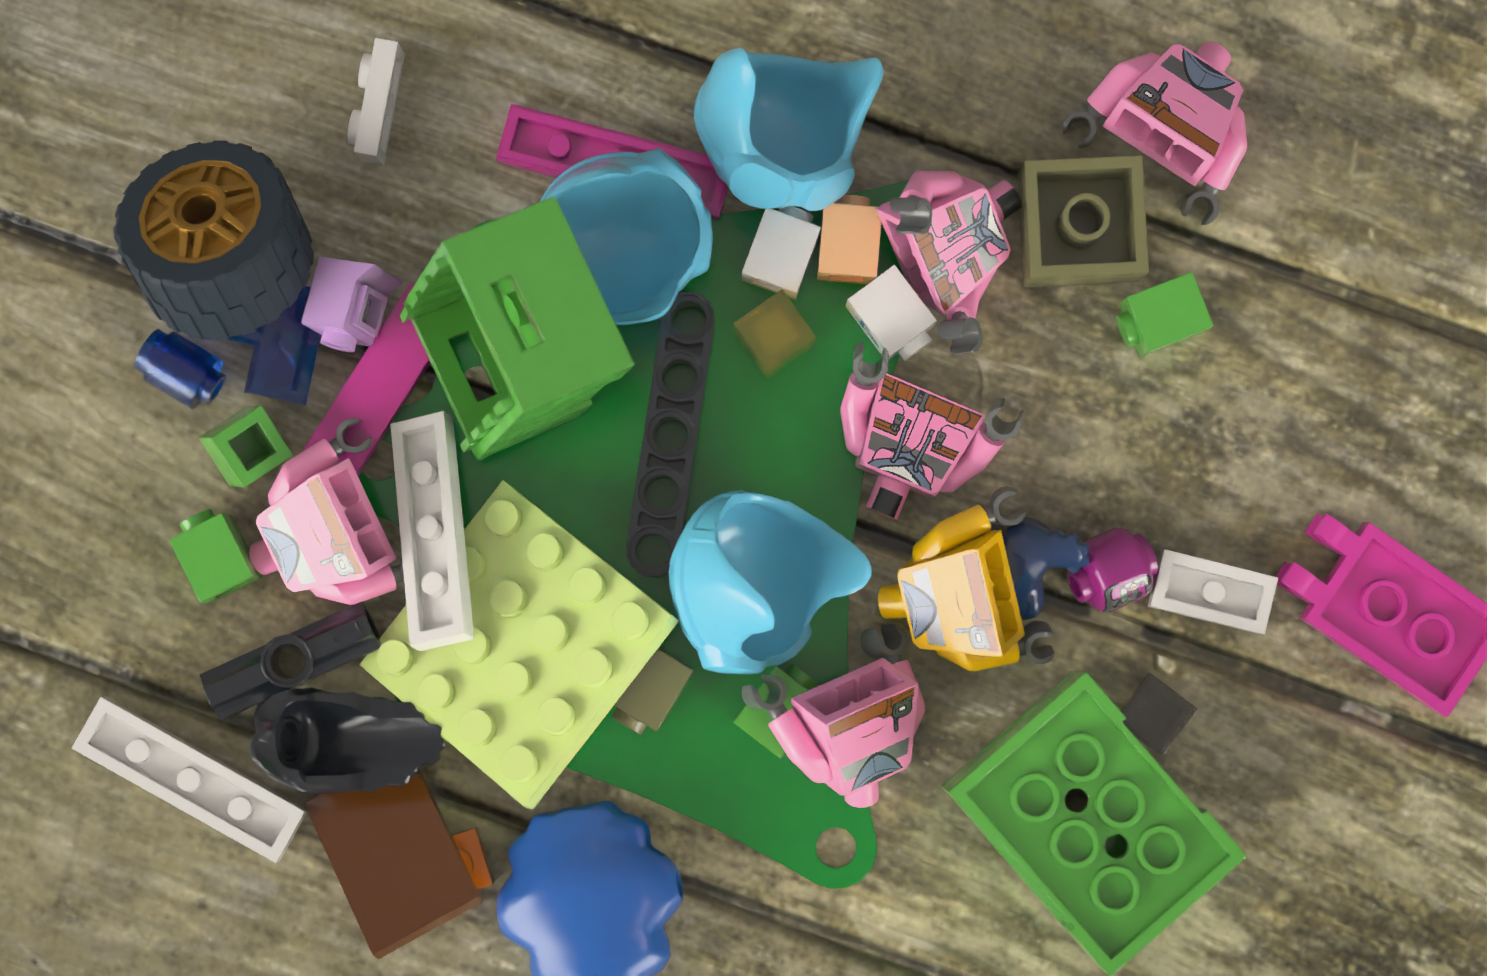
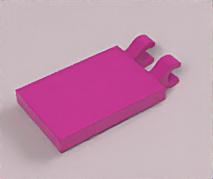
[1275,514,1487,717]

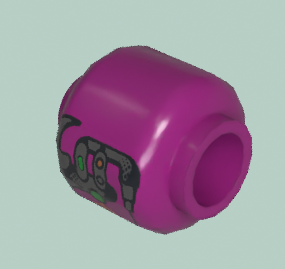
[1066,528,1158,613]

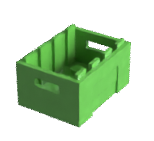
[399,196,634,461]
[941,671,1247,976]

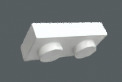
[347,38,405,166]
[1148,549,1278,635]

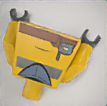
[878,486,1055,672]

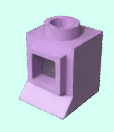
[301,256,403,352]

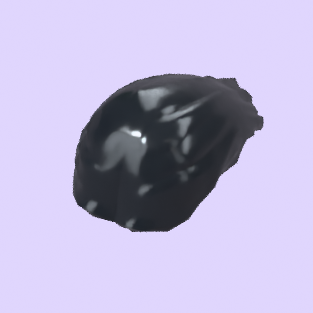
[250,687,446,793]

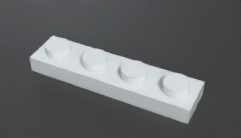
[390,411,474,651]
[72,696,307,863]

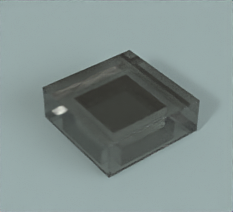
[1120,673,1197,755]

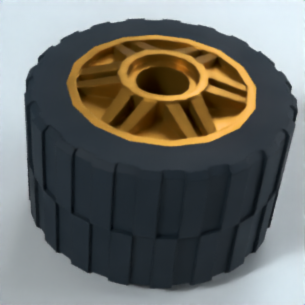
[113,140,314,340]

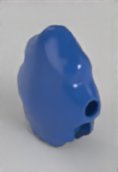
[496,801,683,976]

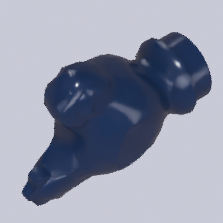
[971,506,1090,620]

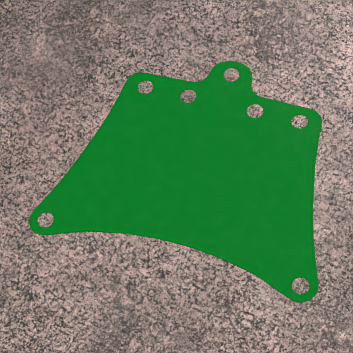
[358,180,909,889]

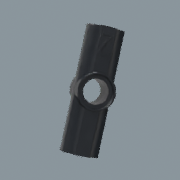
[200,602,381,721]

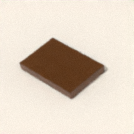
[304,769,484,959]

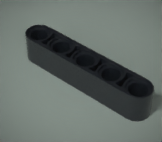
[626,292,715,578]

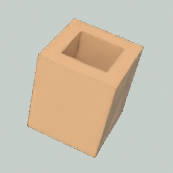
[816,195,881,284]

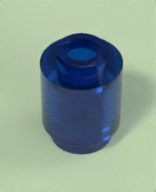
[134,329,226,409]

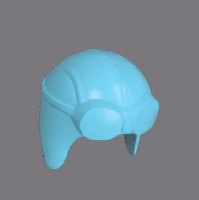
[694,48,884,211]
[540,148,713,325]
[669,490,872,674]

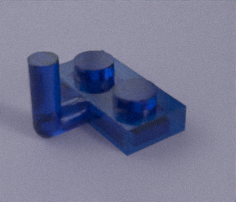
[205,286,321,405]

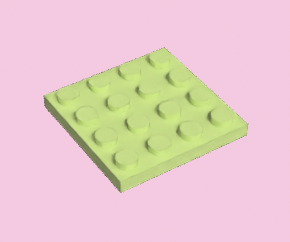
[359,480,679,810]

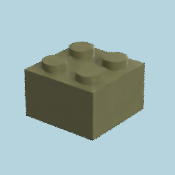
[1017,155,1149,287]

